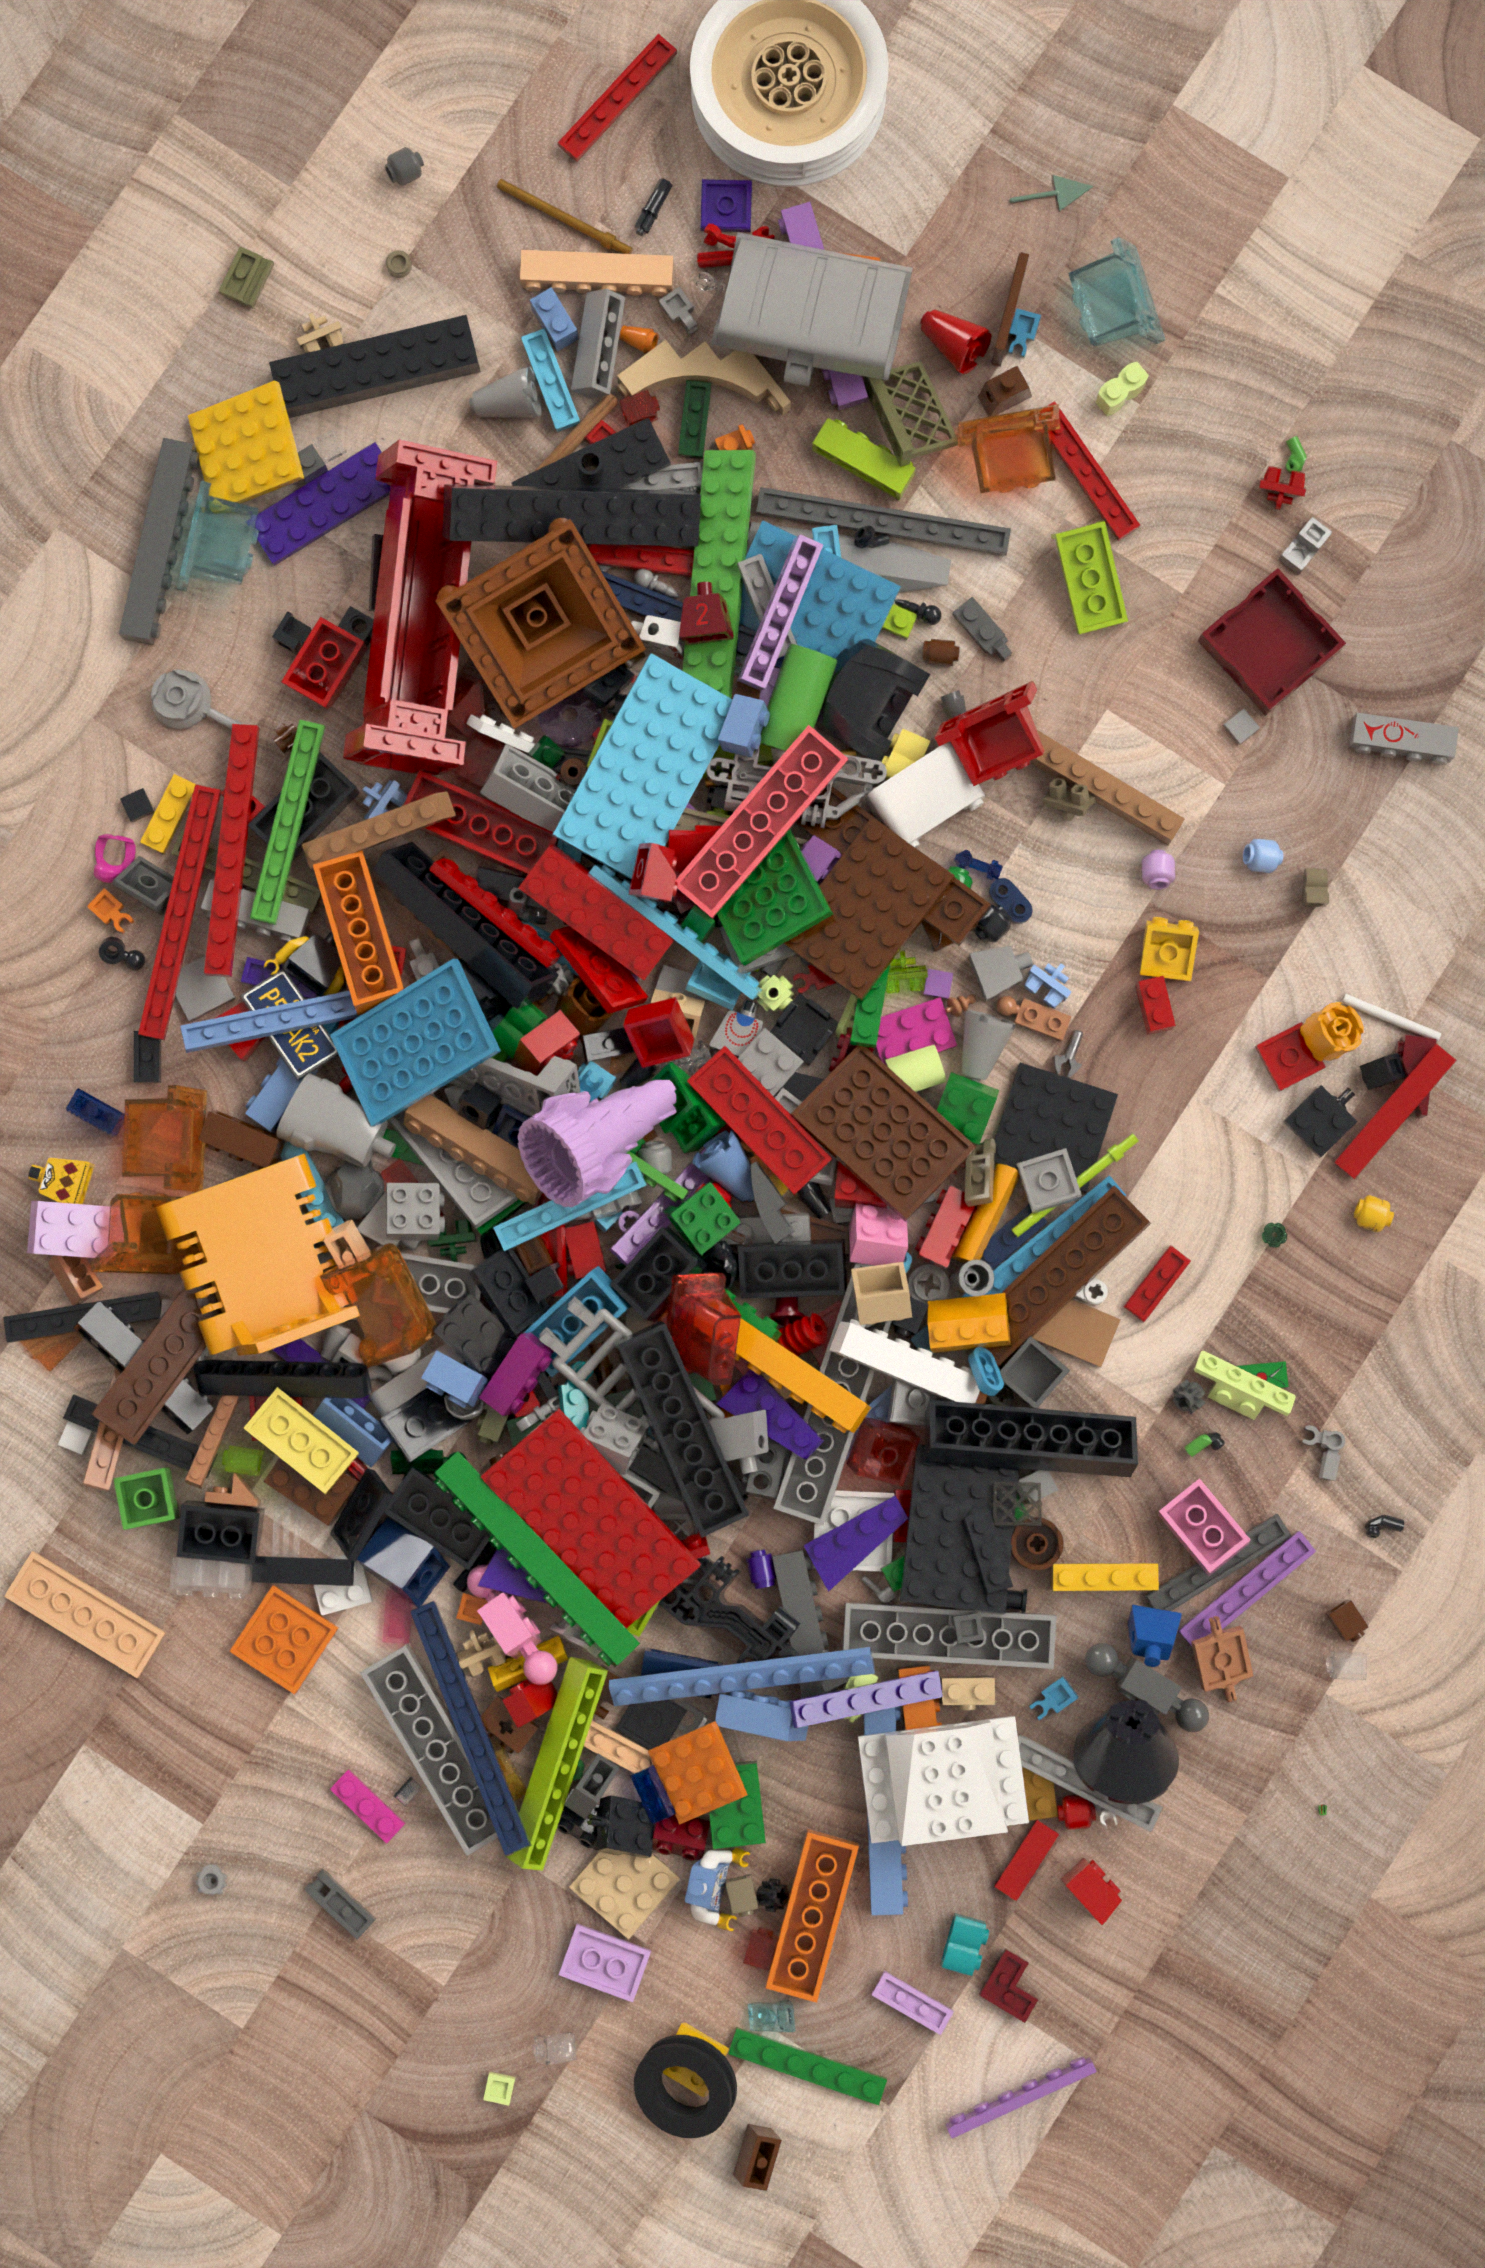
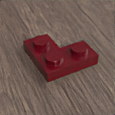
[979,1948,1038,2023]

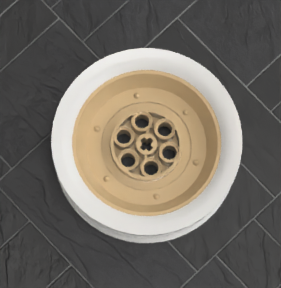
[690,0,889,187]

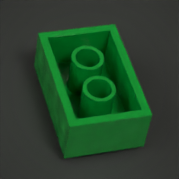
[709,1760,766,1849]

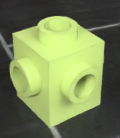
[757,975,794,1012]

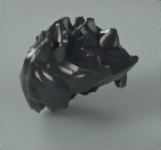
[701,1241,739,1291]

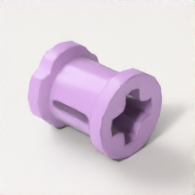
[618,1211,640,1233]

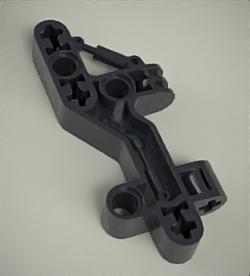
[658,1556,801,1664]

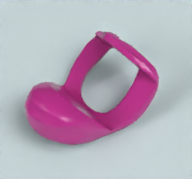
[94,834,136,883]

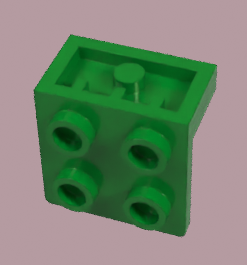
[663,1182,740,1255]

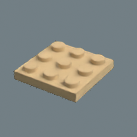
[569,1852,681,1940]

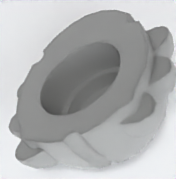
[196,1864,227,1895]

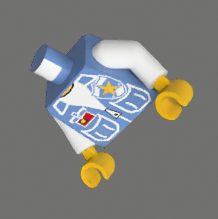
[685,1847,750,1931]

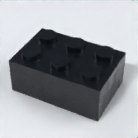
[610,1227,707,1322]

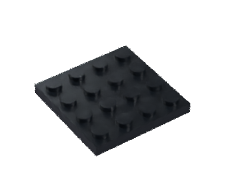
[994,1062,1118,1192]

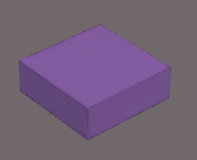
[923,969,953,999]

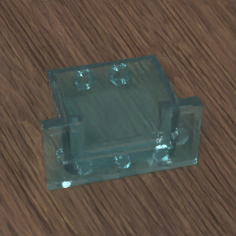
[1068,237,1165,346]
[177,481,259,592]

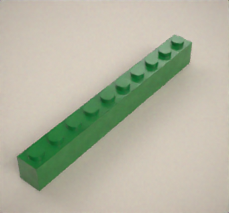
[433,1451,640,1667]

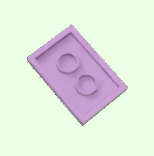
[559,1923,651,2002]

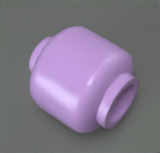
[1142,849,1176,890]

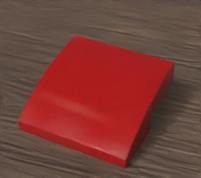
[669,825,721,879]

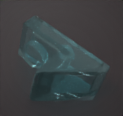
[748,1999,796,2032]

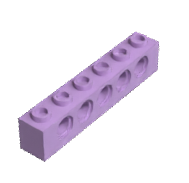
[737,534,823,691]

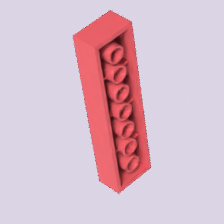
[675,725,848,919]

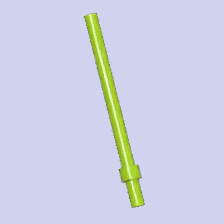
[1011,1133,1139,1238]

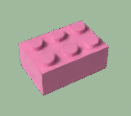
[1158,1478,1250,1576]

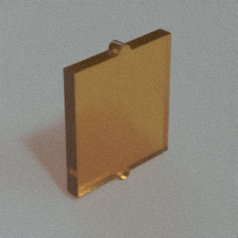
[20,1332,83,1372]

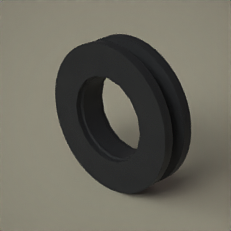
[634,2035,737,2138]

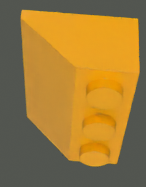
[928,1293,1011,1353]

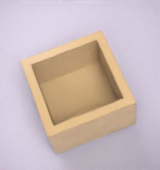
[851,1262,912,1325]

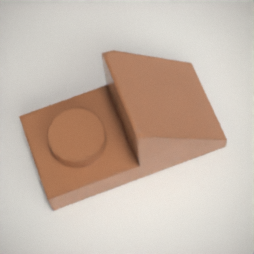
[204,1473,261,1506]

